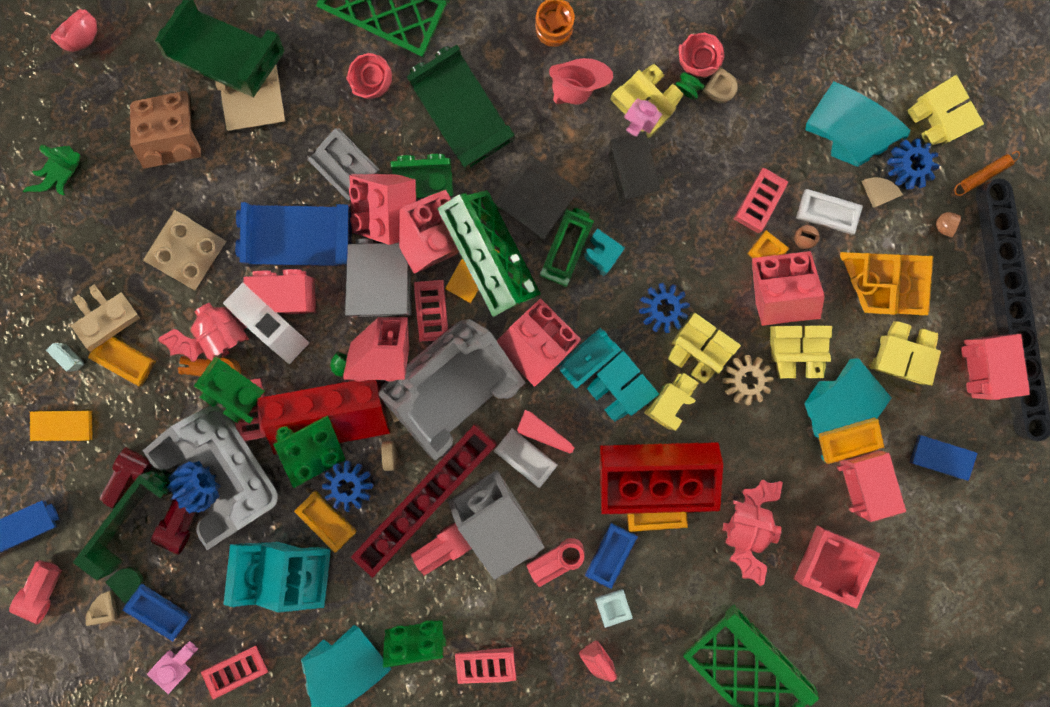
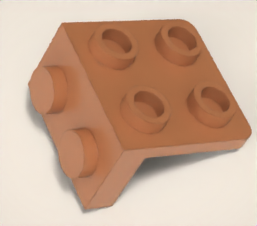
[130,91,201,169]

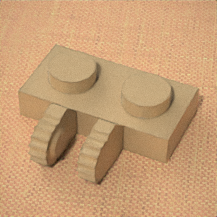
[71,284,140,351]

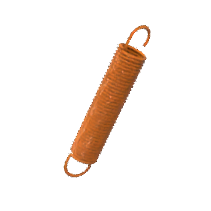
[954,151,1020,196]

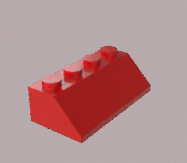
[257,380,390,455]
[600,442,723,514]

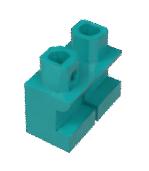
[586,350,660,422]

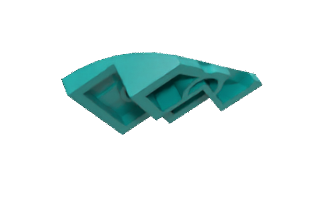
[806,81,911,167]
[804,358,892,463]
[301,625,392,707]

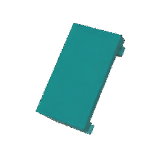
[584,229,625,277]
[556,328,621,389]

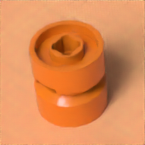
[535,0,575,47]

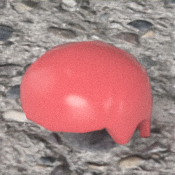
[51,9,97,52]
[678,32,725,78]
[346,53,392,100]

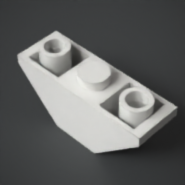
[223,282,309,364]

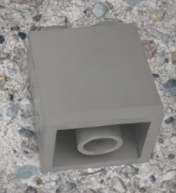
[345,239,412,317]
[448,470,545,580]

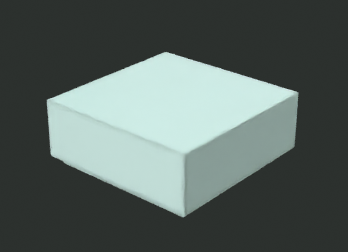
[46,343,84,372]
[595,589,633,628]

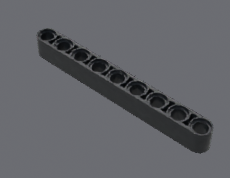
[976,178,1050,441]

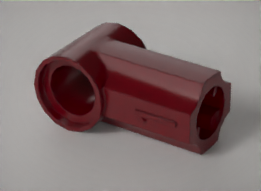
[100,447,152,509]
[151,499,197,555]

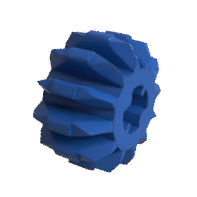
[887,138,940,190]
[639,283,690,333]
[322,460,374,512]
[167,461,221,514]

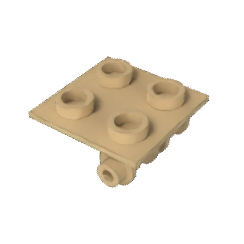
[215,65,286,131]
[143,210,226,290]

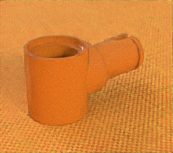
[178,356,242,376]

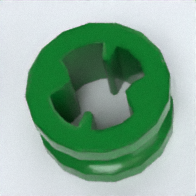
[675,73,704,100]

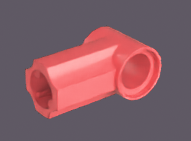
[411,522,472,576]
[526,538,584,587]
[9,560,62,625]

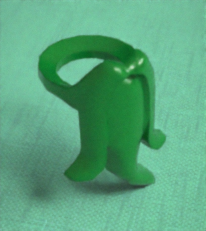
[23,144,80,196]

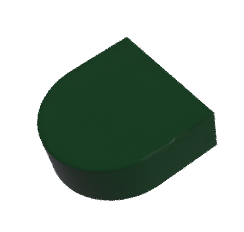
[105,567,144,604]

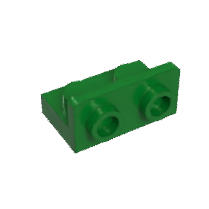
[390,154,453,199]
[194,357,265,424]

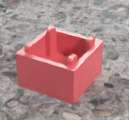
[961,334,1030,400]
[837,450,906,522]
[794,525,880,609]

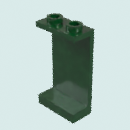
[155,0,285,98]
[407,45,515,171]
[72,470,172,581]

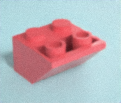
[349,174,416,245]
[399,189,460,274]
[752,251,825,326]
[243,269,316,314]
[497,298,582,387]
[343,317,409,382]

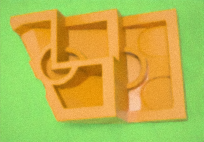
[840,252,934,316]

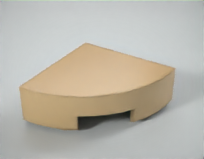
[862,177,903,208]
[86,590,118,626]

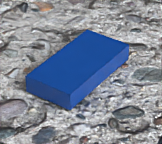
[909,435,977,481]
[585,522,638,589]
[123,583,191,642]

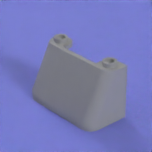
[378,319,525,461]
[143,406,278,550]

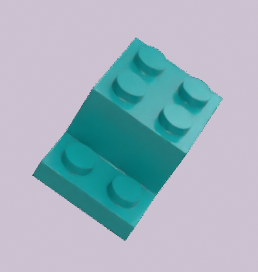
[223,542,331,612]

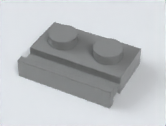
[308,128,380,201]

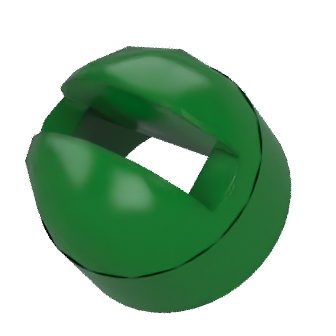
[330,351,348,377]

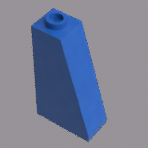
[0,500,59,554]

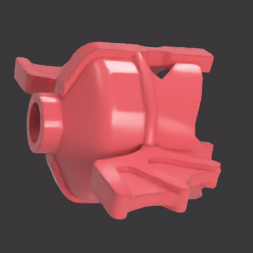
[158,302,249,362]
[722,480,783,586]

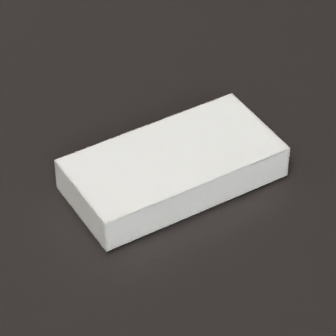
[796,189,863,235]
[494,428,558,488]

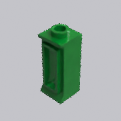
[539,208,594,288]

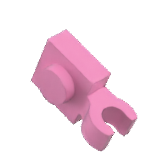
[624,98,662,137]
[147,641,198,694]

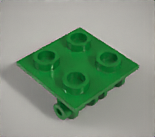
[274,416,346,488]
[383,620,446,668]

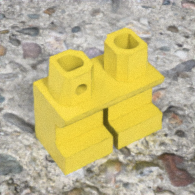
[610,64,684,139]
[908,75,984,146]
[668,313,741,384]
[870,321,941,386]
[770,326,832,378]
[644,373,699,431]

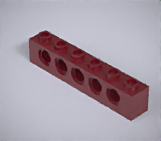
[350,423,497,578]

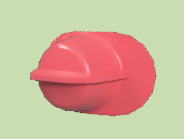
[549,58,613,105]

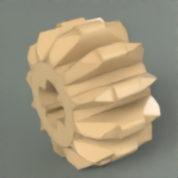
[722,355,774,405]

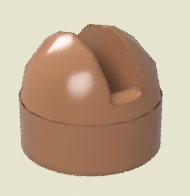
[936,212,961,238]
[794,225,819,249]

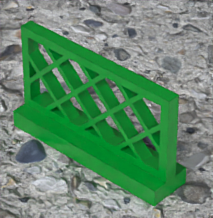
[316,0,450,57]
[437,190,541,317]
[683,605,819,707]

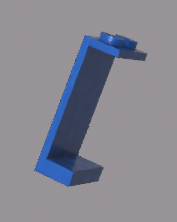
[235,202,352,266]

